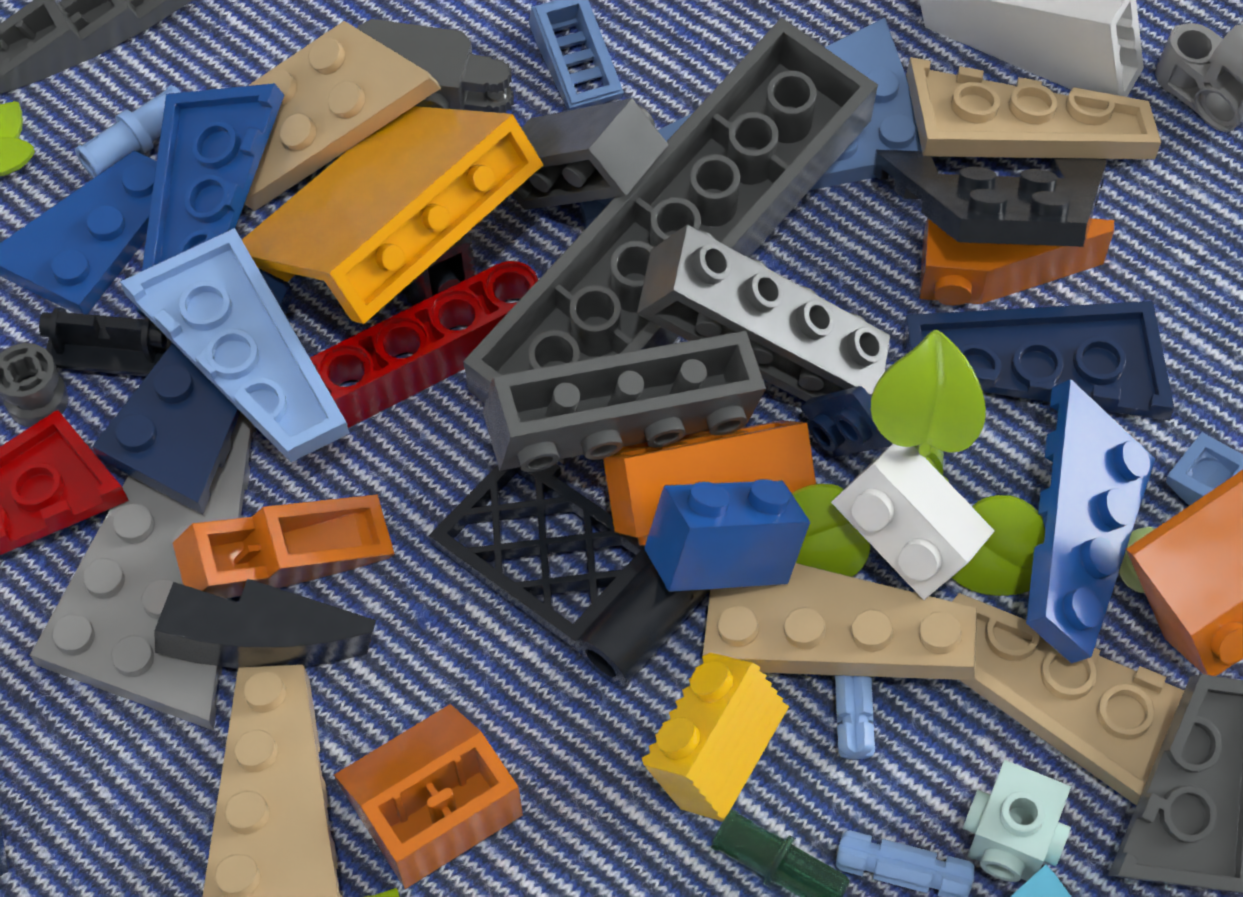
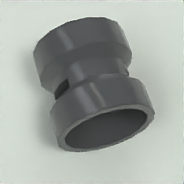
[0,343,69,427]

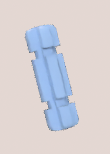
[835,675,875,759]
[836,830,975,897]

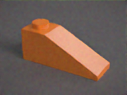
[920,218,1114,306]

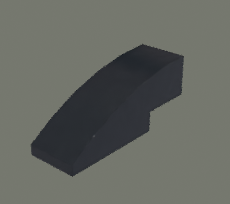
[154,579,376,668]

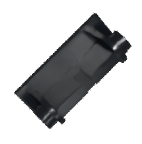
[39,307,172,376]

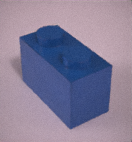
[644,479,810,592]

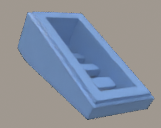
[529,0,624,111]

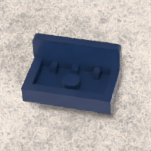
[801,386,893,457]

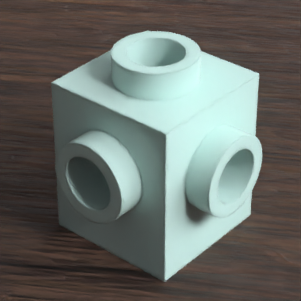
[963,760,1071,882]

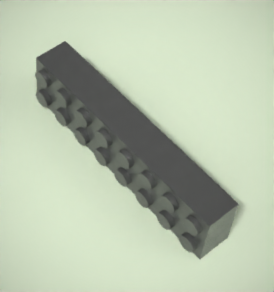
[463,17,878,465]

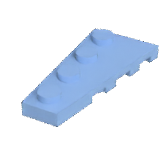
[120,228,349,462]

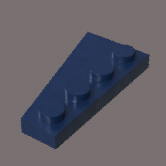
[92,268,293,515]
[904,301,1174,421]

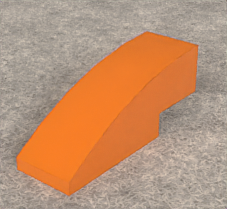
[172,494,395,598]

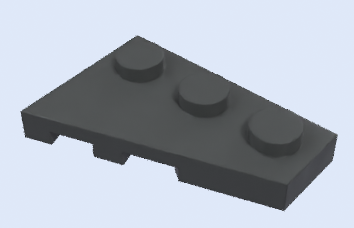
[1108,674,1243,894]

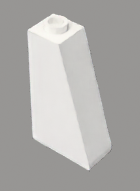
[917,0,1144,97]

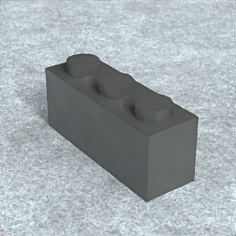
[512,98,668,210]

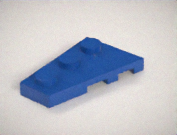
[0,150,157,314]

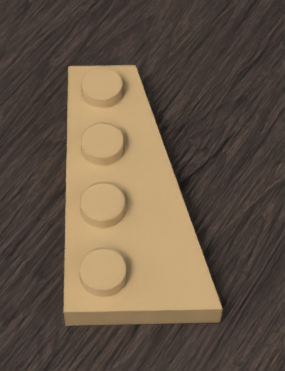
[906,57,1161,159]
[202,665,342,897]

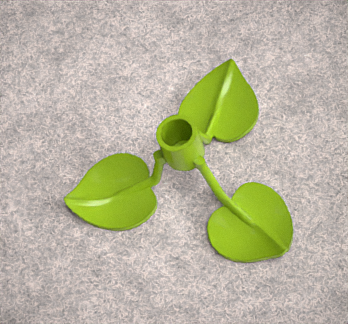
[791,330,1046,596]

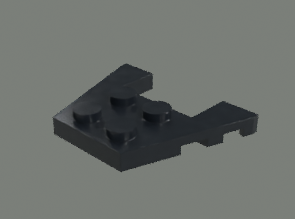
[873,149,1107,247]

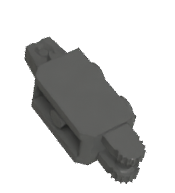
[357,19,514,113]

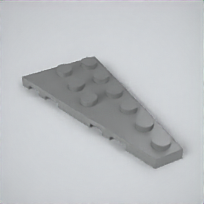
[30,412,256,731]

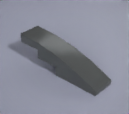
[0,0,192,94]

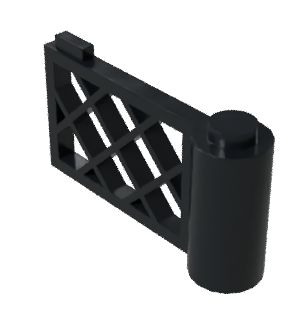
[429,464,710,687]

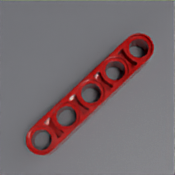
[310,261,538,428]

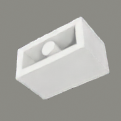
[831,444,994,600]

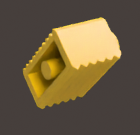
[642,652,789,822]

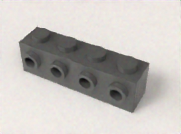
[637,225,890,402]
[483,331,766,472]

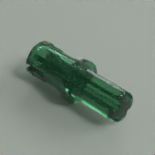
[711,809,850,897]

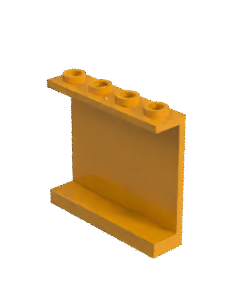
[242,106,544,324]

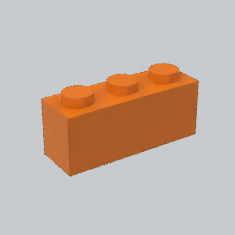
[603,420,816,545]

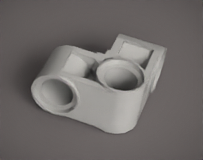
[1155,23,1243,132]

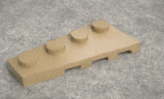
[703,563,977,680]
[952,593,1184,806]

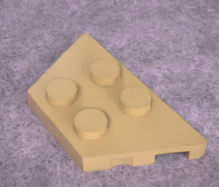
[245,21,441,211]

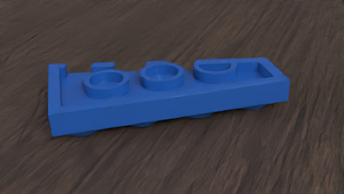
[136,83,284,318]
[1026,379,1155,664]

